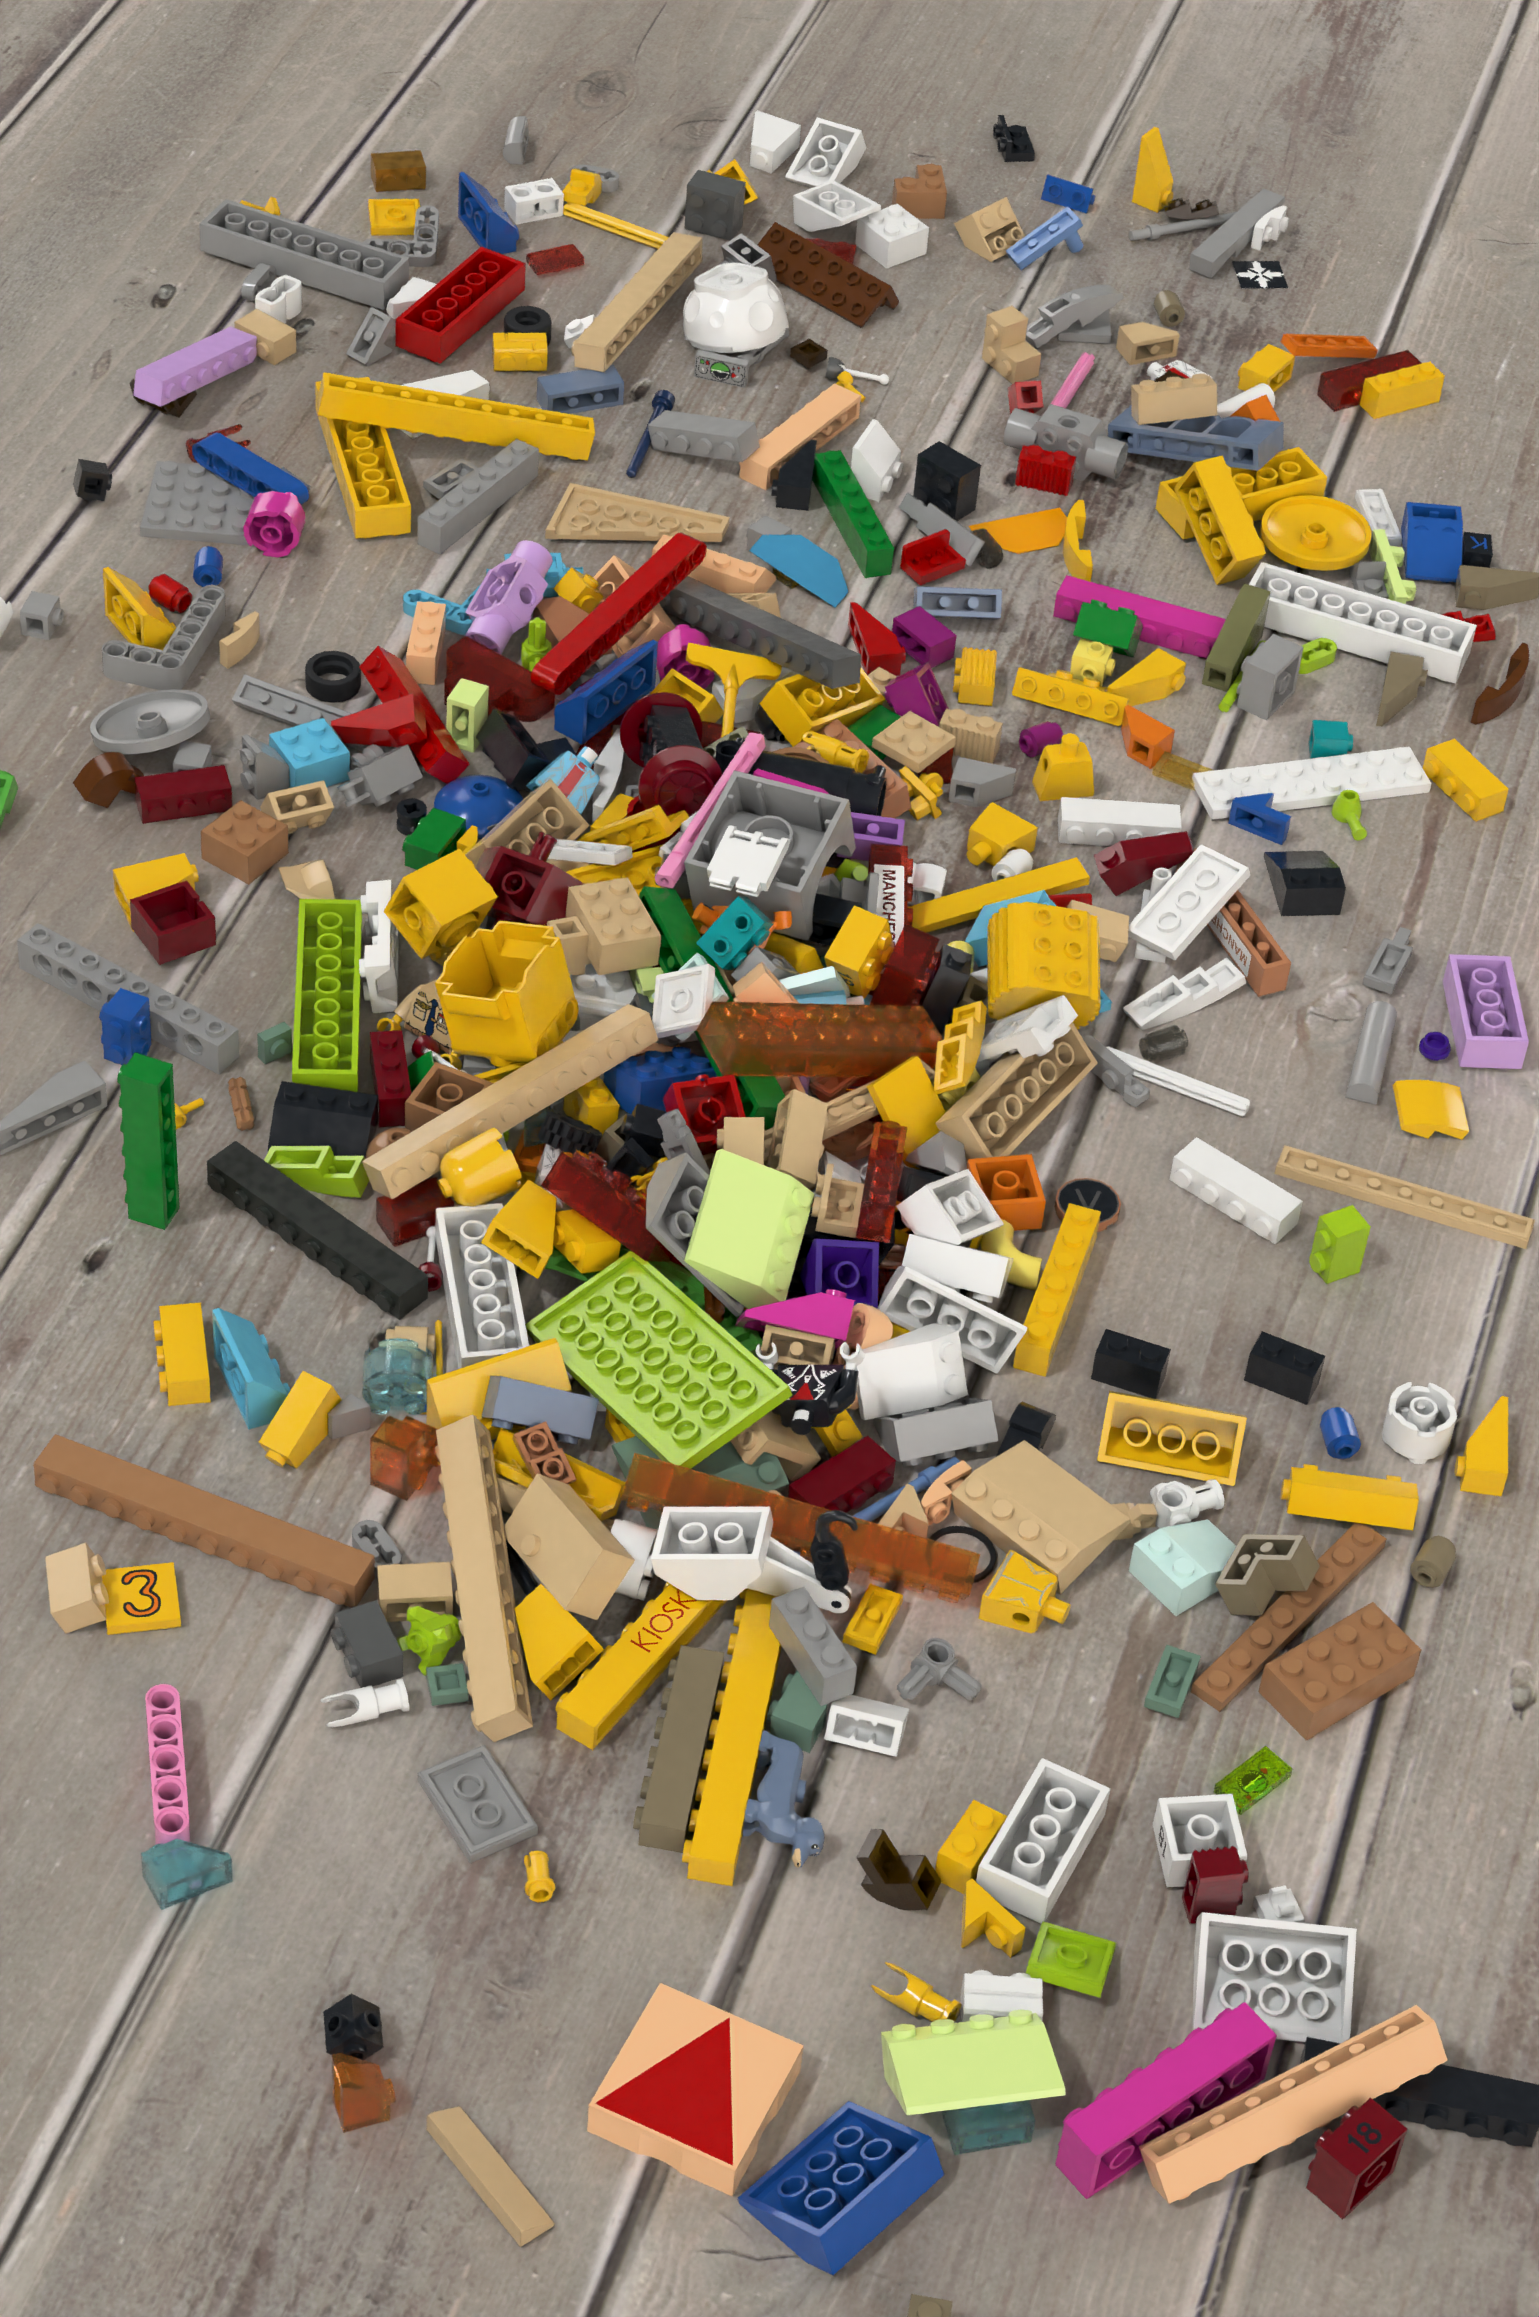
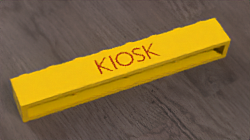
[555,1582,728,1750]

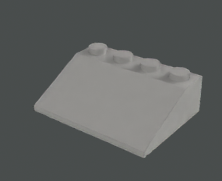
[646,1153,745,1317]

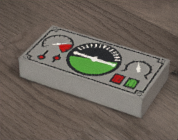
[694,350,749,388]

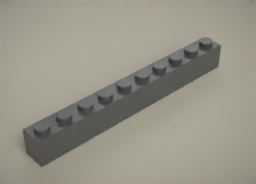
[659,576,861,689]

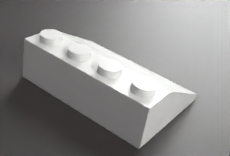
[1193,1912,1357,2044]

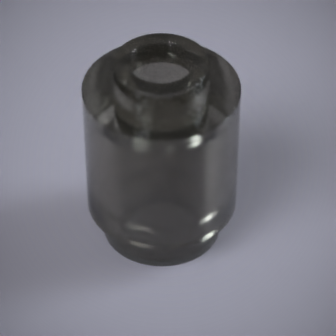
[972,528,1004,569]
[1139,1025,1188,1063]

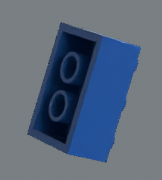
[603,1047,718,1114]

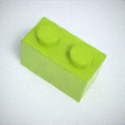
[1309,1205,1371,1284]

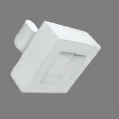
[1253,1885,1305,1923]

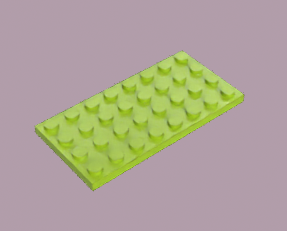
[525,1249,793,1477]

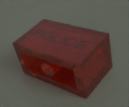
[376,1177,454,1247]

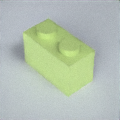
[446,678,489,753]

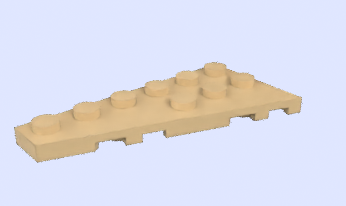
[545,483,730,542]

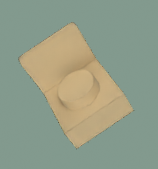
[871,1483,928,1558]

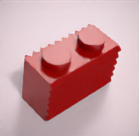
[1015,445,1077,496]

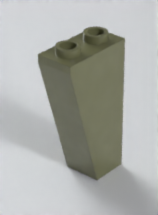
[1202,583,1271,692]

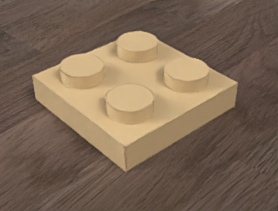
[872,711,956,773]

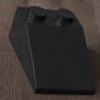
[1264,851,1346,916]

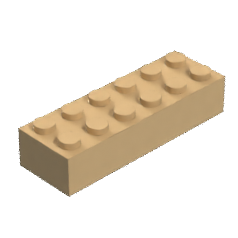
[935,1022,1098,1163]

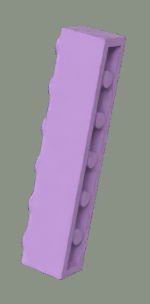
[133,326,257,407]

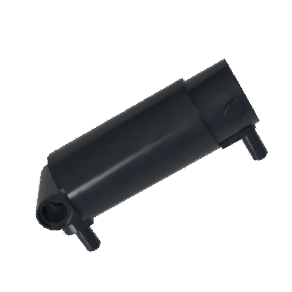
[715,738,887,816]

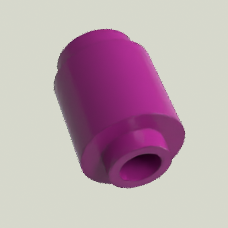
[1019,721,1063,757]

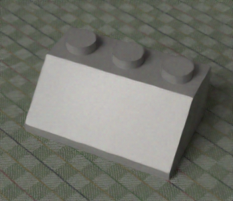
[873,1397,999,1466]

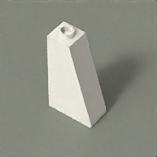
[400,370,490,439]

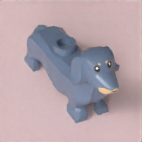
[742,1730,825,1868]

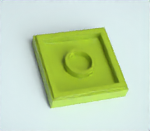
[1026,1922,1117,1998]

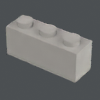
[769,1587,857,1706]

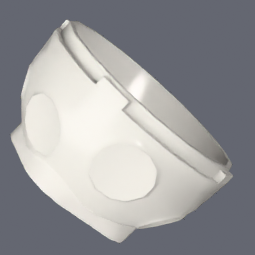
[683,262,789,353]

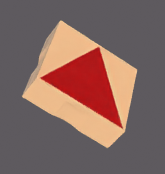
[587,1983,804,2196]

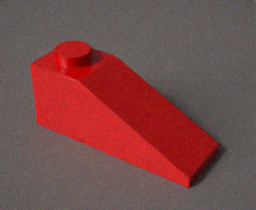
[848,602,906,676]
[331,694,427,747]

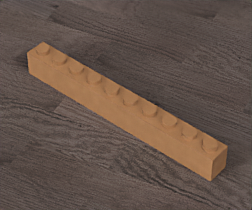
[33,1434,375,1608]

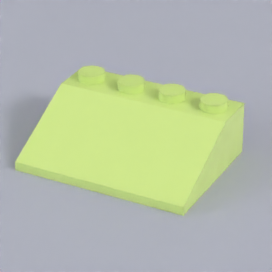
[684,1149,815,1309]
[881,2010,1066,2115]

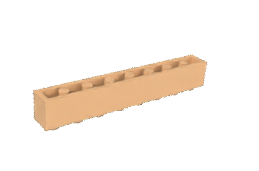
[1139,2005,1448,2204]

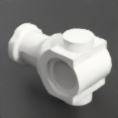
[1150,1479,1225,1528]

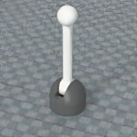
[825,357,889,385]

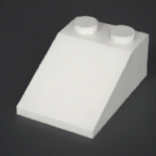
[785,117,866,188]
[793,180,881,232]
[851,1323,968,1420]

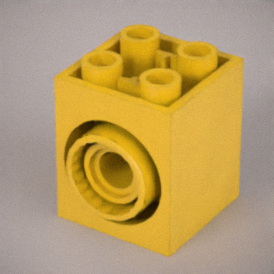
[384,848,498,959]

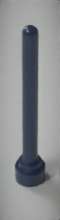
[626,390,675,478]

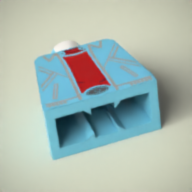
[527,746,600,815]

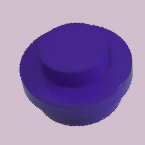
[1419,1032,1451,1060]

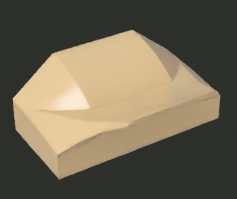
[278,859,335,899]

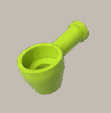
[1331,790,1367,841]
[834,859,869,882]

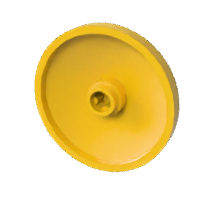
[1260,495,1372,571]

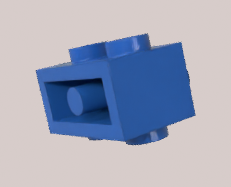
[99,988,152,1065]

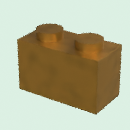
[371,150,426,192]

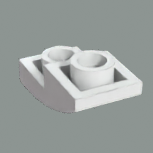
[1251,205,1289,251]

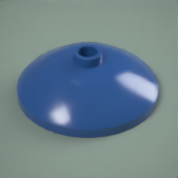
[434,775,523,839]

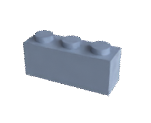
[537,364,624,414]
[913,586,1002,620]
[482,1376,599,1445]

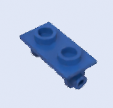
[1041,174,1095,213]

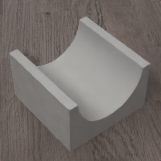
[684,770,856,940]

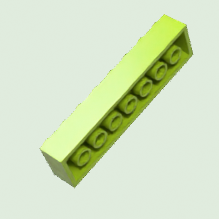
[292,899,362,1092]

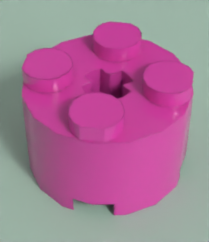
[244,491,305,558]
[656,624,715,689]

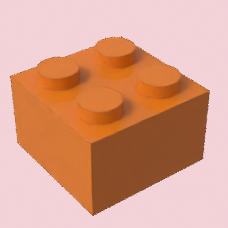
[967,1154,1046,1231]

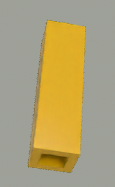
[1281,1464,1419,1530]

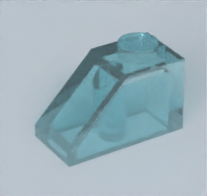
[141,1839,233,1910]

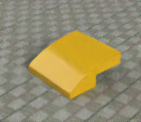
[1393,1080,1469,1140]

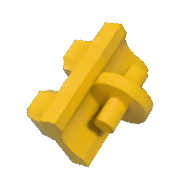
[899,766,943,821]

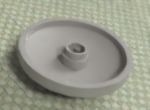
[90,689,210,754]

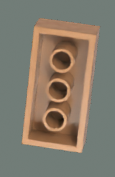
[1258,1602,1422,1741]

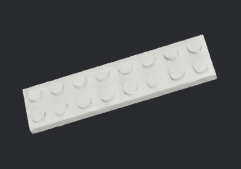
[1191,747,1432,820]

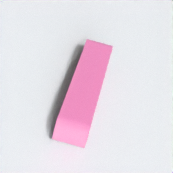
[145,1684,190,1857]

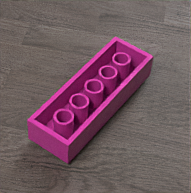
[1055,2002,1277,2200]

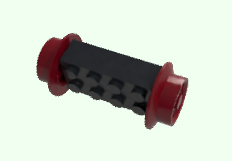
[620,692,722,817]

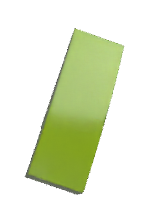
[264,1146,369,1198]

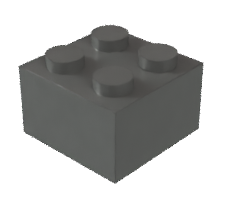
[684,170,746,241]

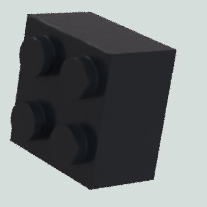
[913,441,981,521]

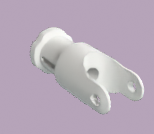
[320,1679,409,1727]

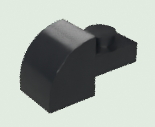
[996,1402,1056,1457]

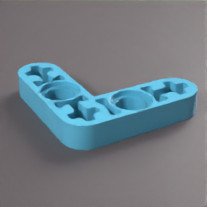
[403,584,481,635]

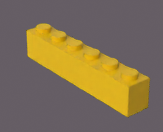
[1013,1203,1101,1377]

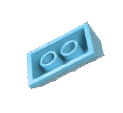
[212,1308,290,1430]

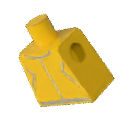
[979,1549,1071,1633]

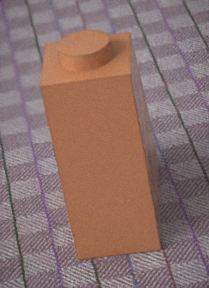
[533,596,612,655]

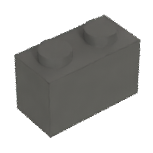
[331,1600,403,1688]

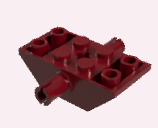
[475,832,584,930]

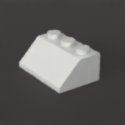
[896,1169,1004,1245]
[902,1234,1014,1303]

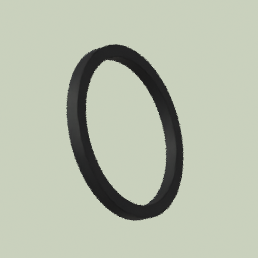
[924,1526,996,1585]

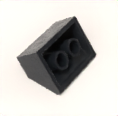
[268,1081,378,1158]

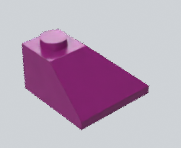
[884,662,949,727]

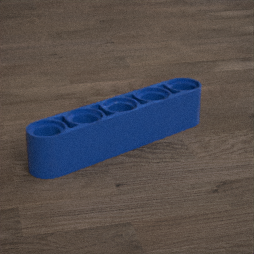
[192,432,309,505]

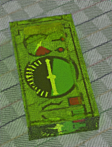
[1214,1746,1293,1815]

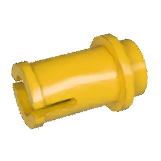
[524,1851,556,1902]

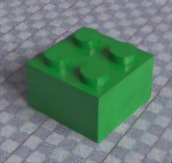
[1073,600,1143,658]

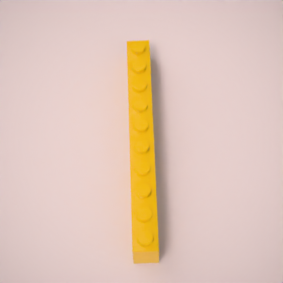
[317,372,595,460]
[682,1588,782,1886]

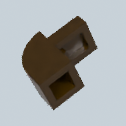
[856,1829,942,1910]

